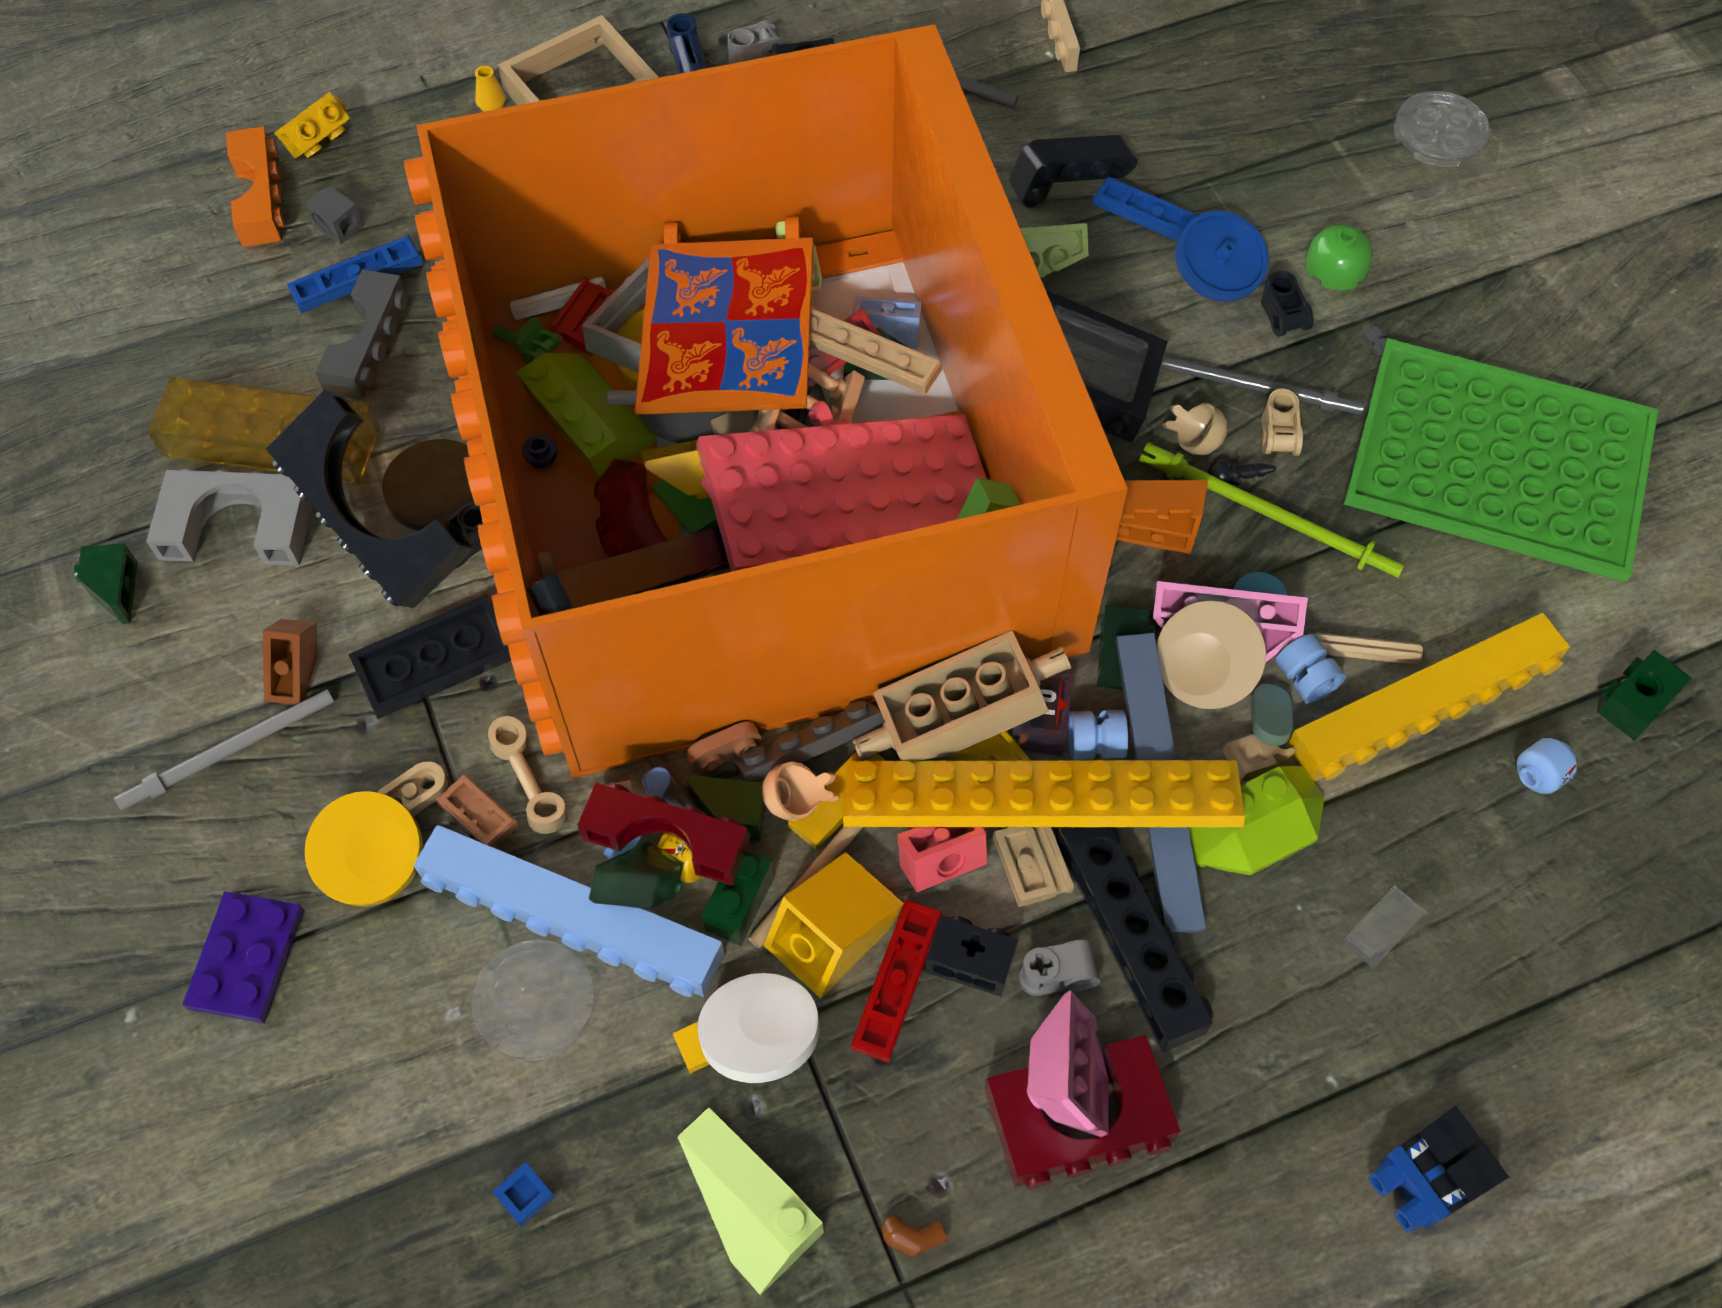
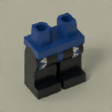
[1368,1106,1509,1233]

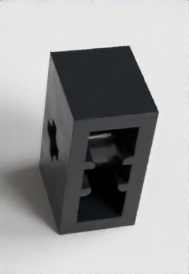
[925,915,1018,997]

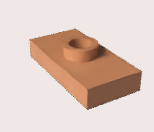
[436,774,519,848]

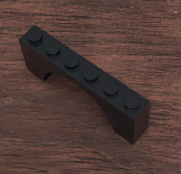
[266,389,474,608]

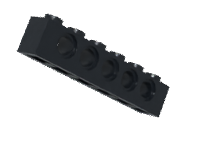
[1056,827,1213,1053]

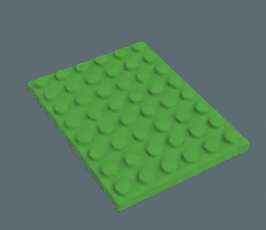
[1344,338,1658,583]

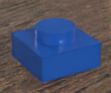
[492,1162,555,1227]

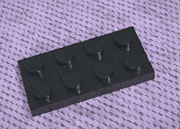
[349,595,511,719]

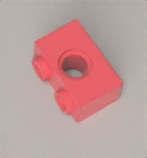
[897,827,987,892]

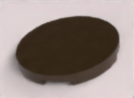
[382,439,474,531]

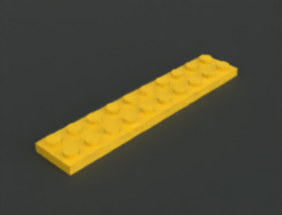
[843,760,1245,827]

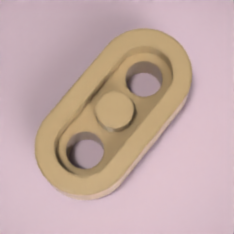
[377,762,448,816]

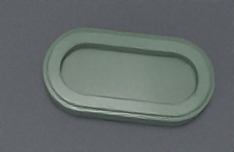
[1251,684,1293,745]

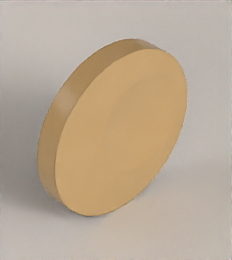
[1156,601,1266,709]

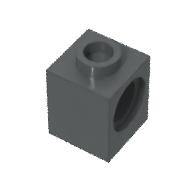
[306,186,364,245]

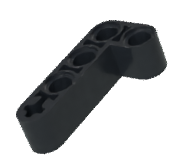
[1009,135,1137,208]

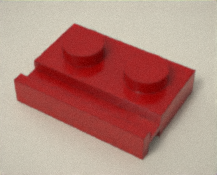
[550,276,613,356]

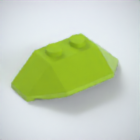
[1188,766,1325,875]

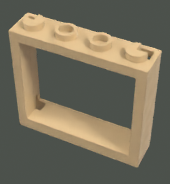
[498,15,659,105]

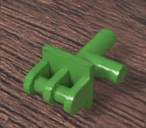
[493,317,561,365]

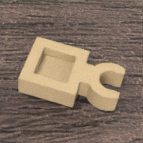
[1222,734,1296,781]

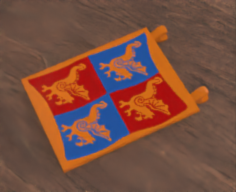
[635,217,813,415]

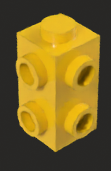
[274,92,350,159]

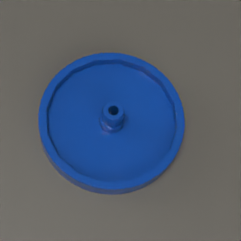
[1175,211,1269,302]

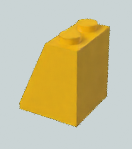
[763,852,903,999]

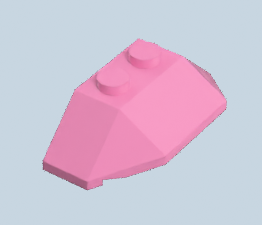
[1153,581,1308,663]
[1027,990,1108,1137]

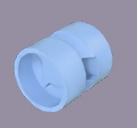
[1275,634,1346,704]
[1067,710,1128,760]

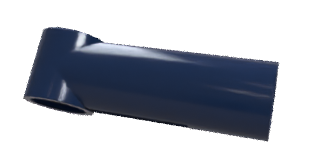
[667,13,709,74]

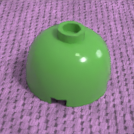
[1305,224,1373,291]

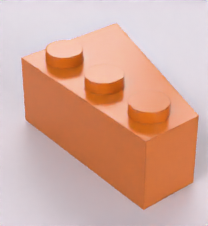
[1116,480,1208,554]

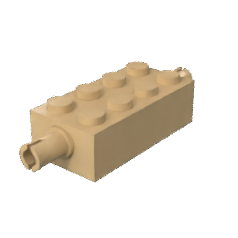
[852,630,1071,762]

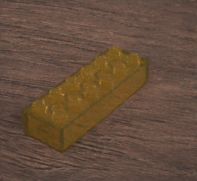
[147,376,380,483]

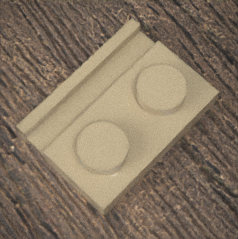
[993,827,1074,907]

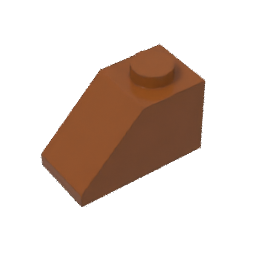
[263,619,317,705]

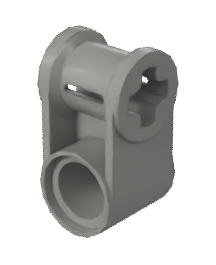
[728,20,787,64]
[1019,940,1100,996]

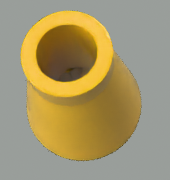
[475,66,506,112]

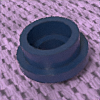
[522,434,558,468]

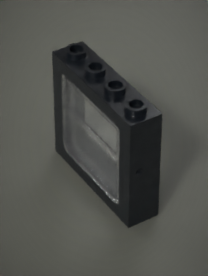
[1046,290,1168,443]

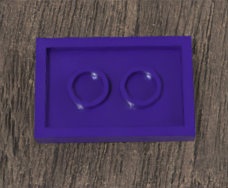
[182,891,304,1024]

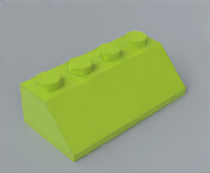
[515,353,657,481]

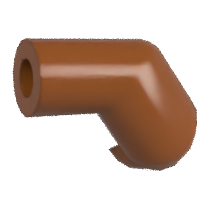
[881,1216,948,1256]

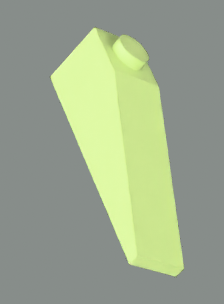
[1020,223,1089,278]
[678,1108,824,1296]

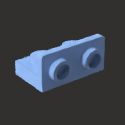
[852,296,922,349]

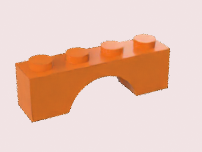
[226,126,285,247]

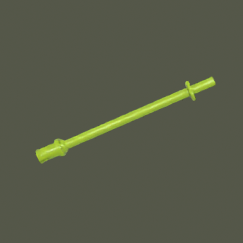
[1139,442,1405,578]

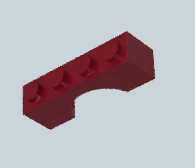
[577,782,749,886]

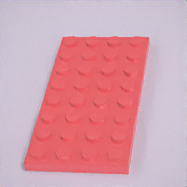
[696,414,987,572]

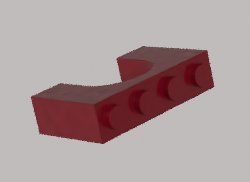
[984,1035,1181,1190]

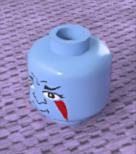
[1516,738,1577,794]

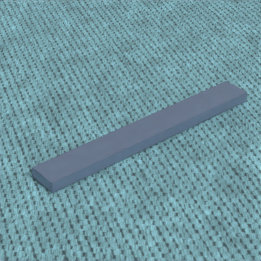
[1115,633,1206,935]

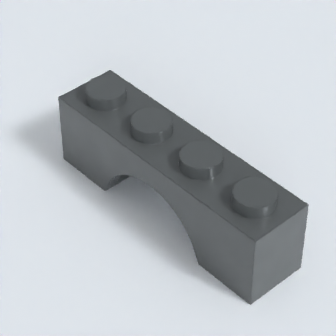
[315,269,408,400]

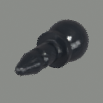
[1208,460,1276,485]

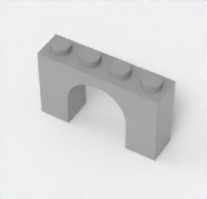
[146,469,313,566]

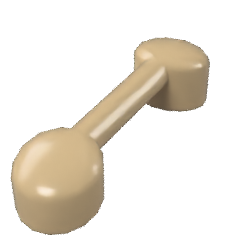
[488,716,566,834]

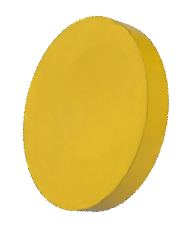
[305,791,423,907]

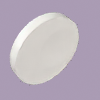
[698,973,820,1083]

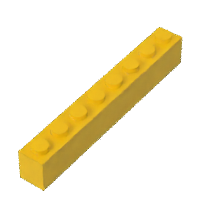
[1287,613,1570,782]

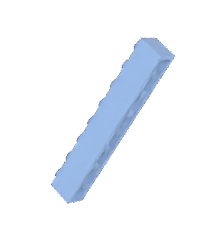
[414,825,725,998]

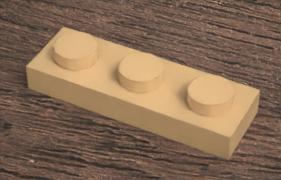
[1041,0,1080,72]

